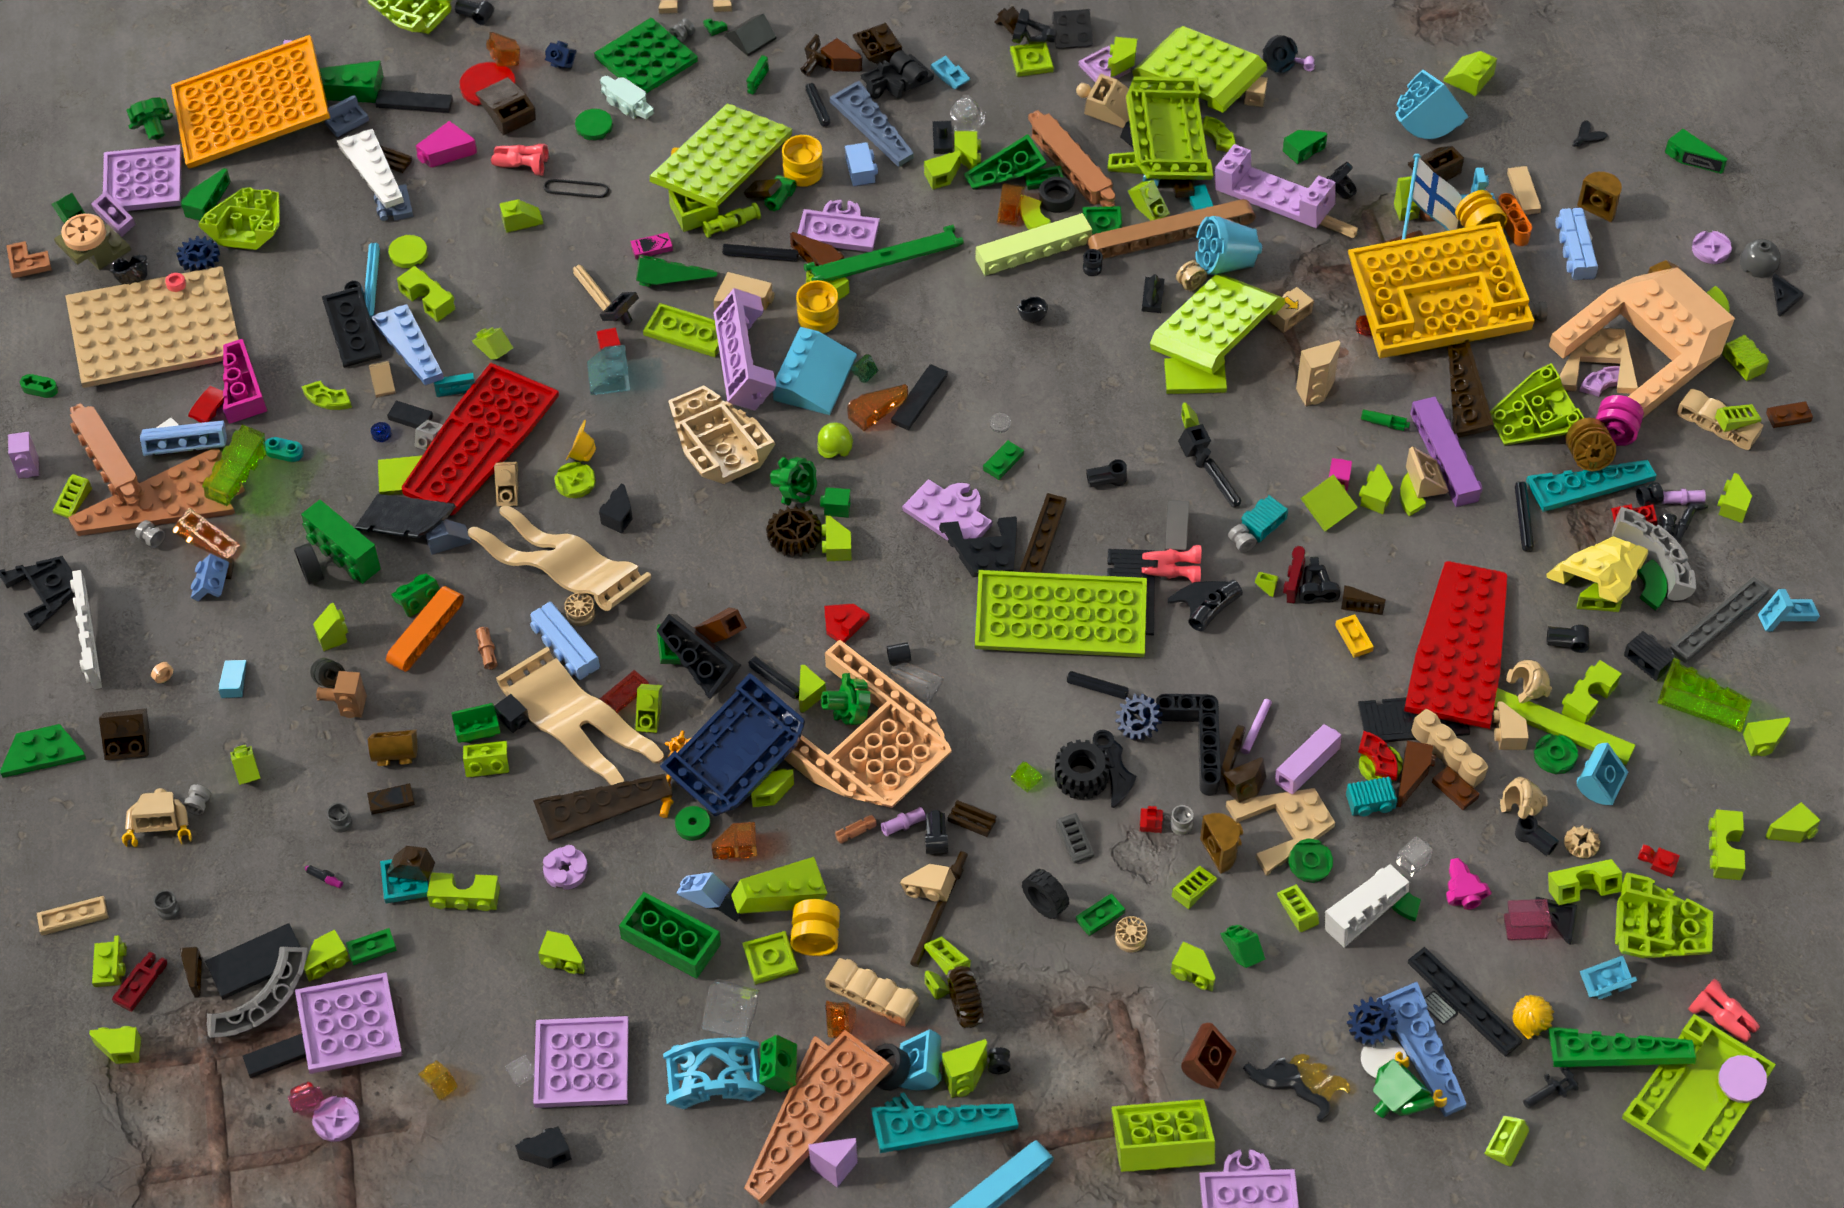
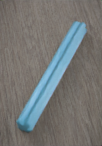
[364,243,380,319]

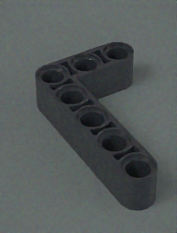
[1156,693,1221,796]

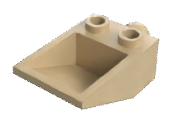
[1076,74,1129,128]

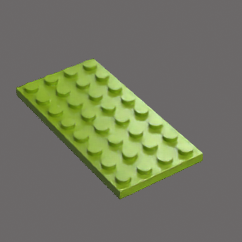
[649,103,792,208]
[975,570,1147,657]

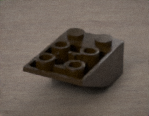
[475,77,536,136]

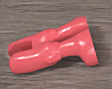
[491,144,549,176]
[1142,545,1201,583]
[1688,979,1760,1043]

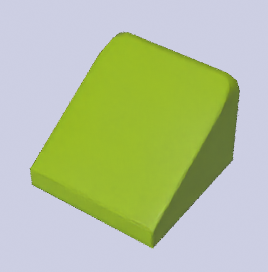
[1181,402,1200,428]
[925,970,949,1000]

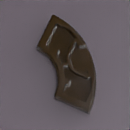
[1221,725,1246,774]

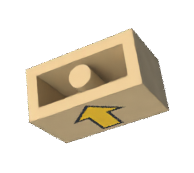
[1267,287,1314,333]

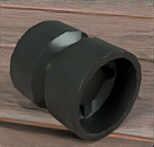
[310,658,345,688]

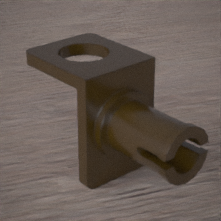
[800,34,829,76]

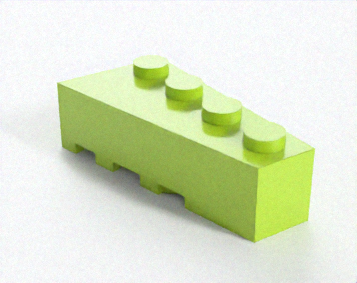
[731,857,827,914]

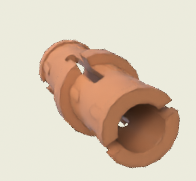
[475,627,498,669]

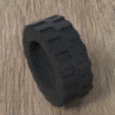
[1021,868,1070,919]

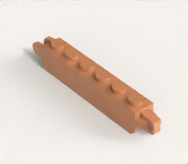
[1028,110,1115,207]
[70,403,142,507]

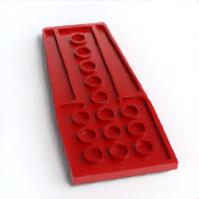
[402,362,559,515]
[1404,561,1507,729]

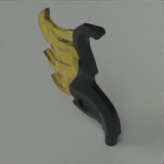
[1243,1054,1350,1122]

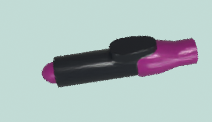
[305,865,343,889]

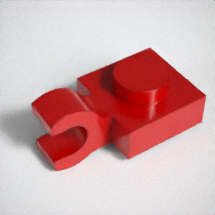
[1637,844,1680,877]

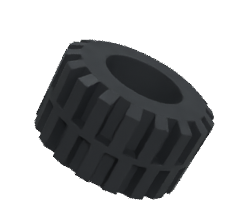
[1055,739,1110,800]

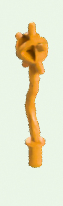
[659,731,691,818]

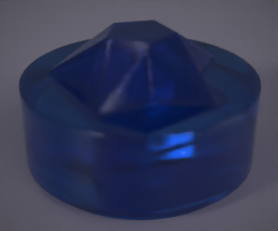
[370,422,392,442]

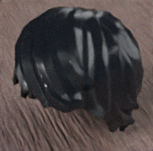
[110,254,149,285]

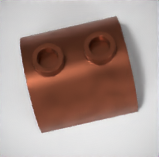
[1181,1023,1237,1089]

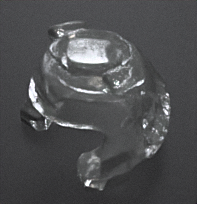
[950,95,985,135]

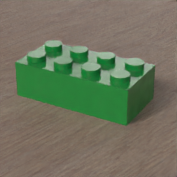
[301,500,381,584]
[619,892,721,979]

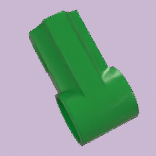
[764,175,797,212]

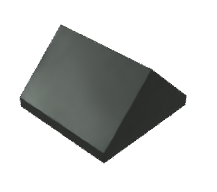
[725,13,776,56]

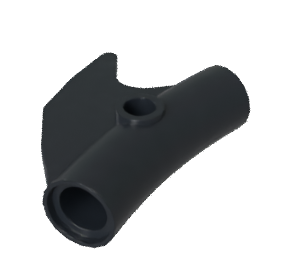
[1168,580,1243,631]

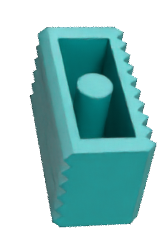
[1241,495,1288,543]
[1346,777,1397,817]

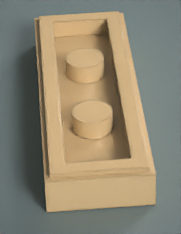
[1507,166,1541,215]
[37,896,109,935]

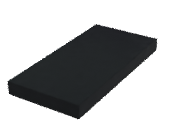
[322,286,382,368]
[205,923,307,1000]

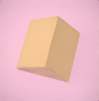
[1406,446,1449,498]

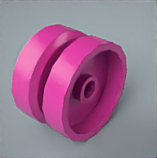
[1596,395,1644,446]

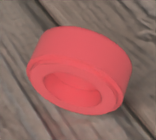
[165,273,186,292]

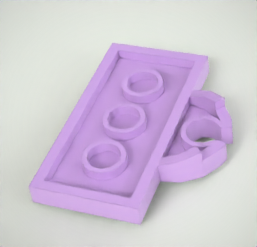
[798,200,880,252]
[902,479,992,540]
[1199,1150,1299,1208]

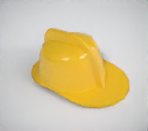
[566,420,596,462]

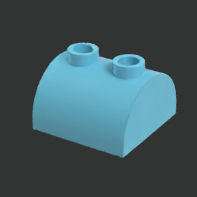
[1577,743,1628,805]
[900,1029,943,1090]

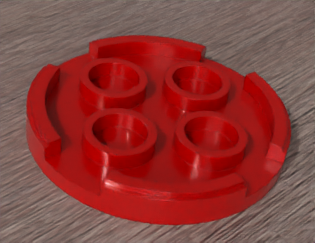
[460,62,516,106]

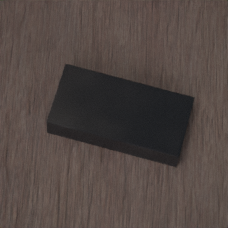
[387,400,433,429]

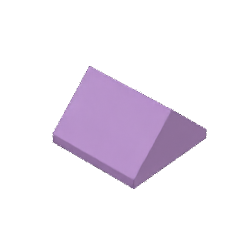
[808,1138,858,1187]

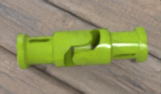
[702,202,761,238]

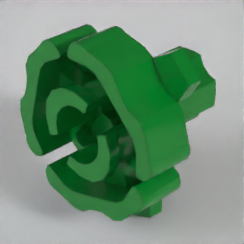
[127,97,173,140]
[770,457,817,506]
[821,673,870,725]

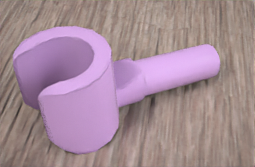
[1294,56,1315,71]

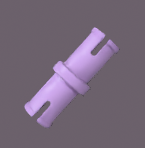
[1662,489,1706,505]
[881,807,926,837]

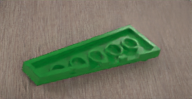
[1548,1027,1696,1067]

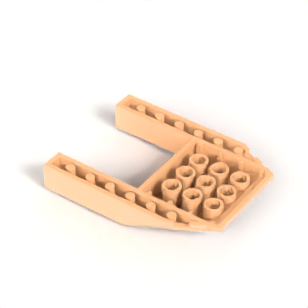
[1549,267,1735,418]
[784,640,951,808]

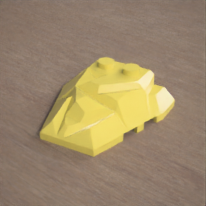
[1547,536,1648,603]

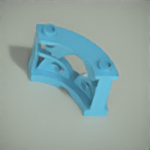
[663,1037,765,1109]

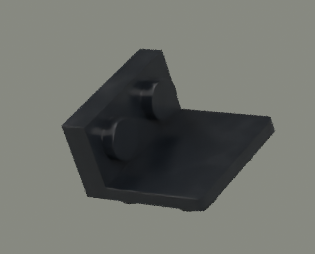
[1052,9,1093,49]

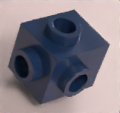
[545,40,577,69]

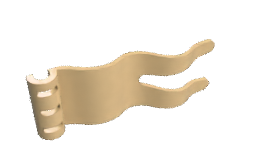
[468,505,651,611]
[496,647,664,785]

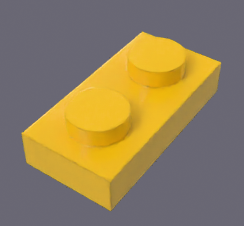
[1335,614,1374,658]

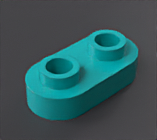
[263,437,304,462]

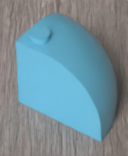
[1396,70,1468,139]

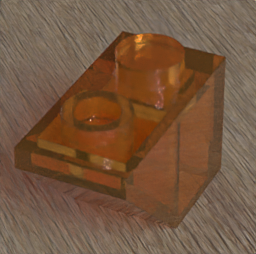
[486,32,520,66]
[997,183,1025,225]
[711,822,757,860]

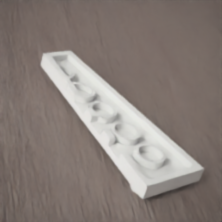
[337,129,404,208]
[70,570,102,689]

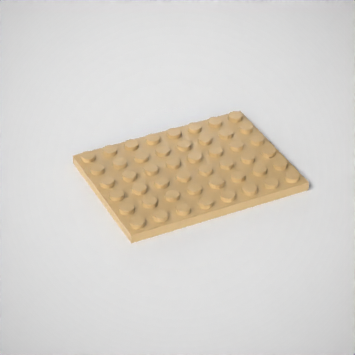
[65,266,238,388]

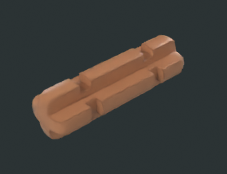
[835,815,877,843]

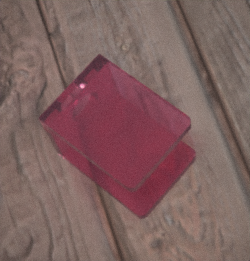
[1504,899,1551,941]

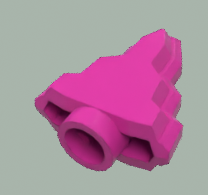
[1446,858,1492,910]

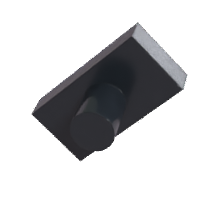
[933,121,952,154]
[600,292,639,325]

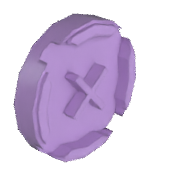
[1692,231,1732,264]
[1719,1055,1767,1103]
[312,1096,360,1142]

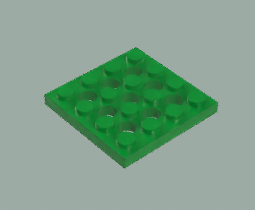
[594,17,698,94]

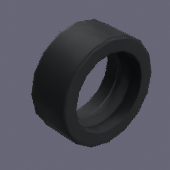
[1039,177,1075,213]
[294,543,324,585]
[873,1043,911,1091]

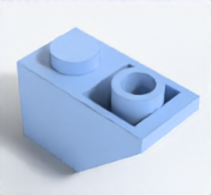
[677,872,730,908]

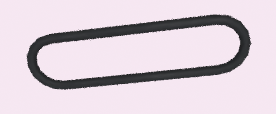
[544,179,609,198]

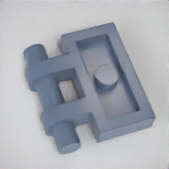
[374,184,413,221]

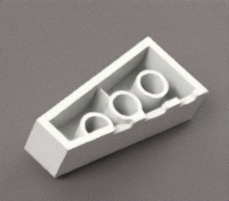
[1325,864,1409,948]

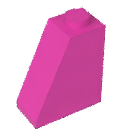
[416,121,477,168]

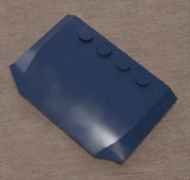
[660,673,805,816]

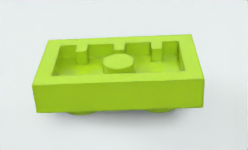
[463,741,509,777]
[92,935,127,987]

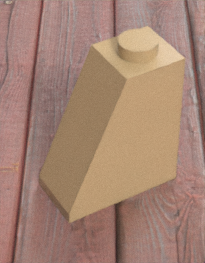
[714,272,774,310]

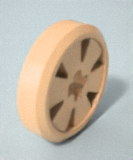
[61,214,106,251]

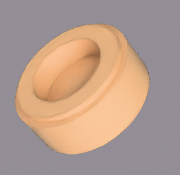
[151,662,173,683]

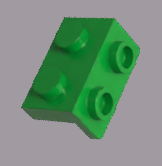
[391,573,440,617]
[451,703,500,743]

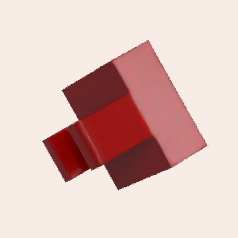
[1139,806,1163,833]

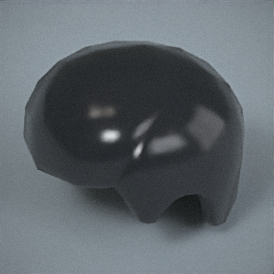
[1017,296,1048,323]

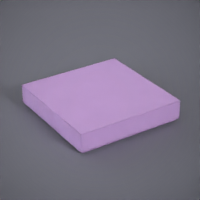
[1079,46,1131,82]

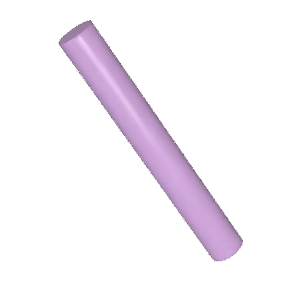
[1241,699,1272,754]

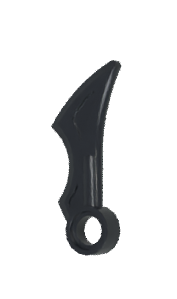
[1092,730,1137,808]

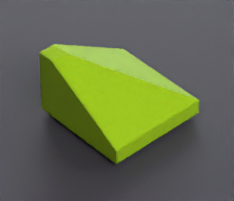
[1255,572,1279,597]

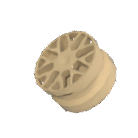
[1176,260,1207,291]
[565,593,595,626]
[1115,916,1147,952]

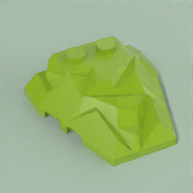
[367,0,452,34]
[1615,872,1713,959]

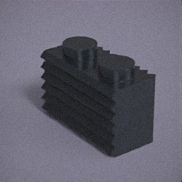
[1624,631,1676,681]

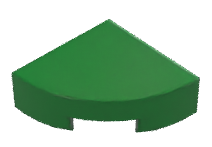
[703,19,728,36]

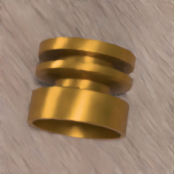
[1566,418,1616,471]

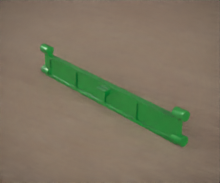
[803,225,964,282]

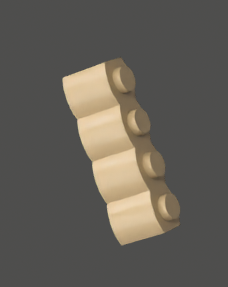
[1677,389,1763,450]
[1411,709,1488,788]
[825,958,919,1026]

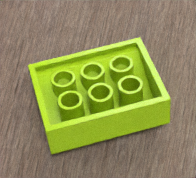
[1111,1099,1215,1172]

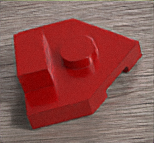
[824,604,870,643]

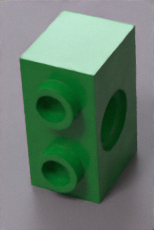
[759,1034,797,1093]

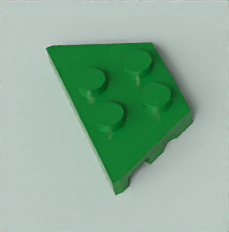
[0,724,86,778]

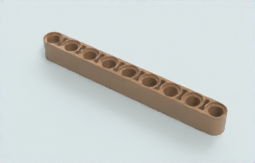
[1087,199,1256,259]

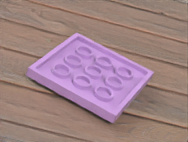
[103,145,181,211]
[295,973,402,1074]
[533,1016,629,1108]

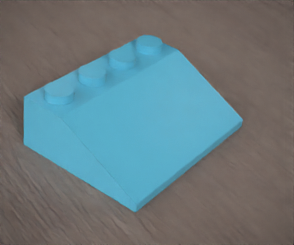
[773,327,857,415]

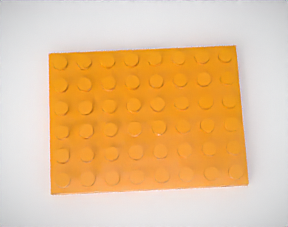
[171,35,330,169]

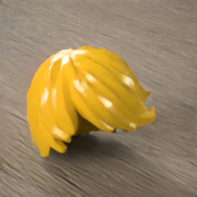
[1512,995,1554,1039]

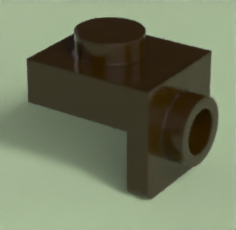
[994,6,1019,35]

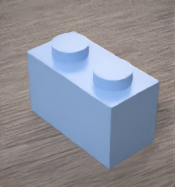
[845,142,878,186]

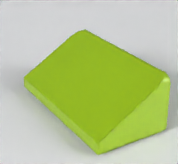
[1485,1116,1529,1167]

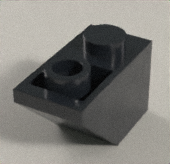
[599,483,633,534]
[515,1126,572,1169]

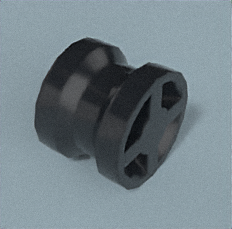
[988,1047,1011,1074]

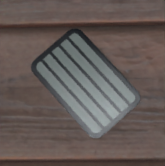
[1424,991,1457,1024]

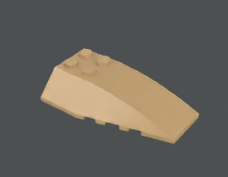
[668,385,775,484]

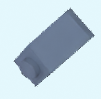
[425,519,471,554]

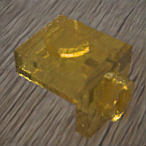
[418,1060,458,1100]

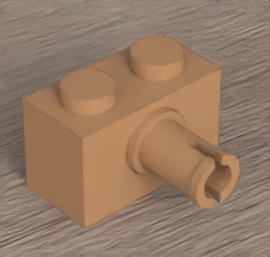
[316,671,367,718]

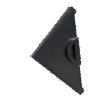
[1772,274,1804,317]
[1534,897,1577,945]

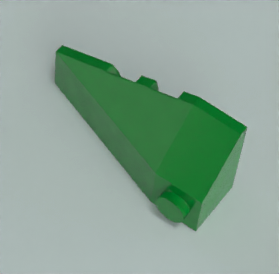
[964,134,1047,190]
[636,255,717,287]

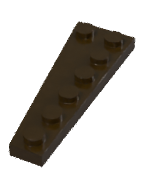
[1448,340,1494,438]
[533,774,673,842]

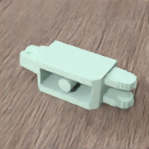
[600,75,654,119]

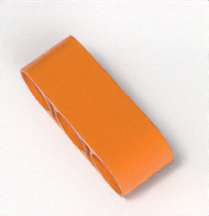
[1497,193,1532,246]

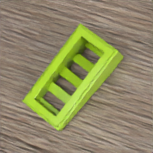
[1107,152,1144,174]
[1715,404,1762,432]
[53,474,92,518]
[1172,866,1217,909]
[1277,884,1319,932]
[924,937,971,975]

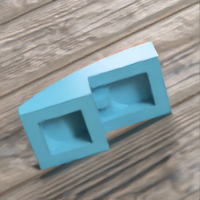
[930,56,970,89]

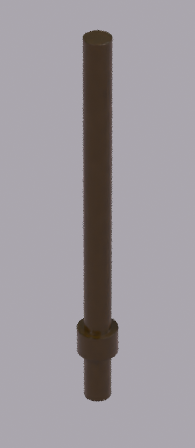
[910,851,968,967]

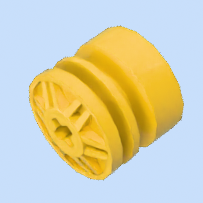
[1455,190,1507,230]

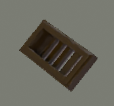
[1341,585,1386,615]
[180,947,202,998]

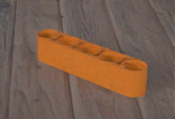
[386,586,464,672]

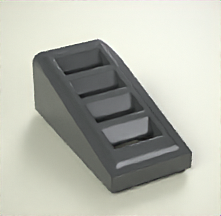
[1056,813,1094,863]

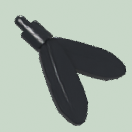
[1572,120,1607,147]

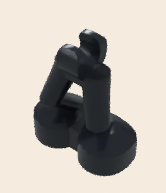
[1012,8,1057,44]
[1299,557,1341,604]

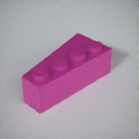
[223,339,267,424]

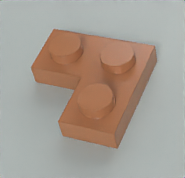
[6,241,52,278]

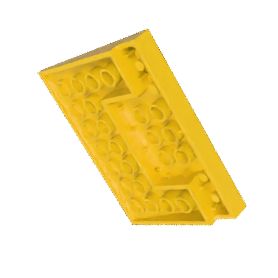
[1348,221,1534,359]

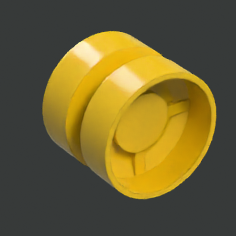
[782,135,823,187]
[796,280,839,334]
[790,899,840,956]

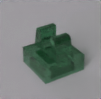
[851,354,879,383]

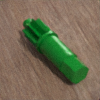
[1361,409,1410,431]

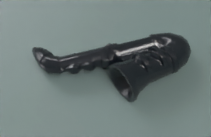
[1659,502,1708,544]

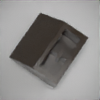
[853,23,902,64]
[1408,146,1464,181]
[99,708,150,760]

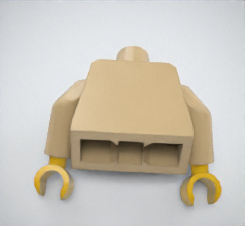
[122,788,192,847]

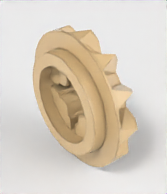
[1564,825,1601,858]

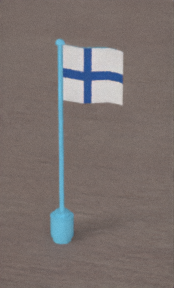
[1402,154,1462,240]

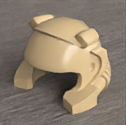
[1506,660,1552,703]
[1500,777,1548,819]

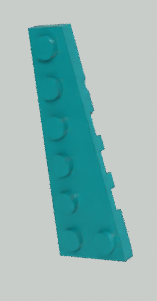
[1526,460,1657,512]
[871,1104,1018,1153]

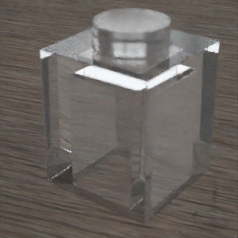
[1396,836,1433,877]

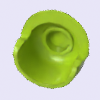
[817,422,853,458]

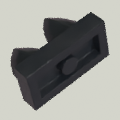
[1142,274,1165,313]

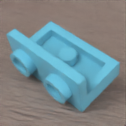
[1580,956,1637,999]

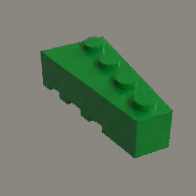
[319,60,384,103]

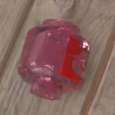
[287,1082,324,1116]

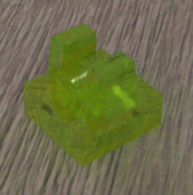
[1011,761,1042,792]

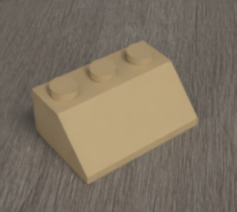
[1296,340,1340,406]

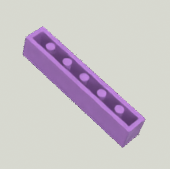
[1410,397,1482,507]

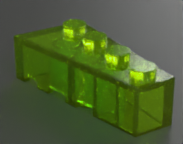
[202,424,266,506]
[1657,657,1752,732]

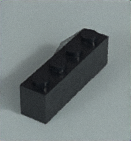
[657,614,741,699]

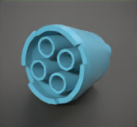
[1195,216,1262,275]

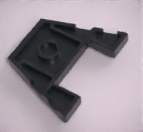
[939,516,1017,577]
[0,556,75,631]

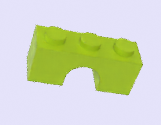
[397,266,455,322]
[1562,660,1622,724]
[1708,809,1745,880]
[1548,859,1622,905]
[427,872,500,911]

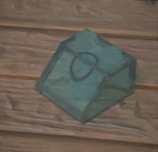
[587,344,630,395]

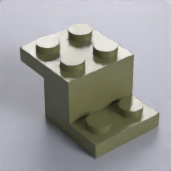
[54,224,131,270]

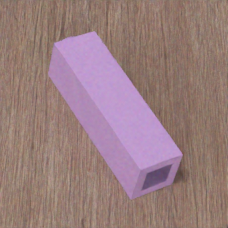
[1275,724,1341,795]

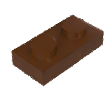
[1766,401,1813,428]
[1432,766,1480,811]

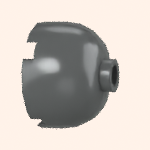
[1740,239,1781,278]

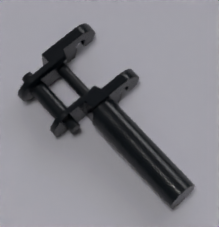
[1523,1067,1579,1108]

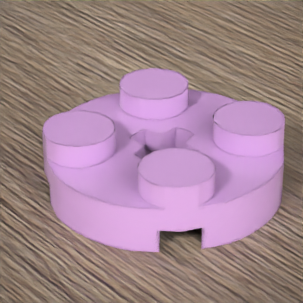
[543,845,588,889]

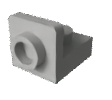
[414,420,443,450]

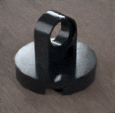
[1262,35,1298,73]
[1326,162,1357,200]

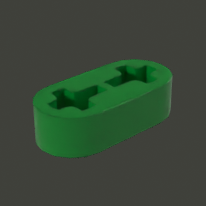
[20,374,58,398]

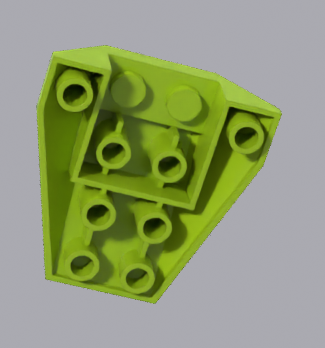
[198,187,280,250]
[1490,363,1584,446]

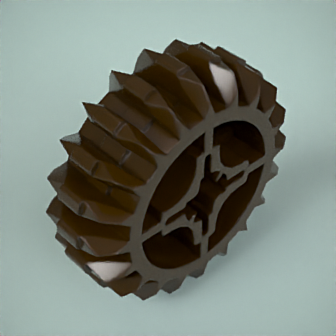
[766,505,822,558]
[947,966,984,1028]

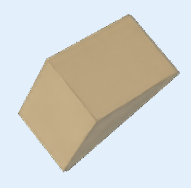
[369,361,396,397]

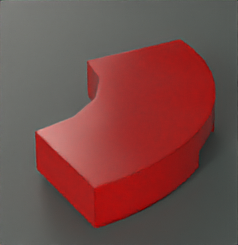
[1358,731,1398,781]

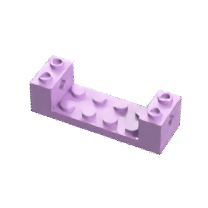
[1215,144,1335,228]
[713,288,776,411]

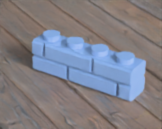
[1556,208,1598,280]
[140,420,227,456]
[530,602,600,680]

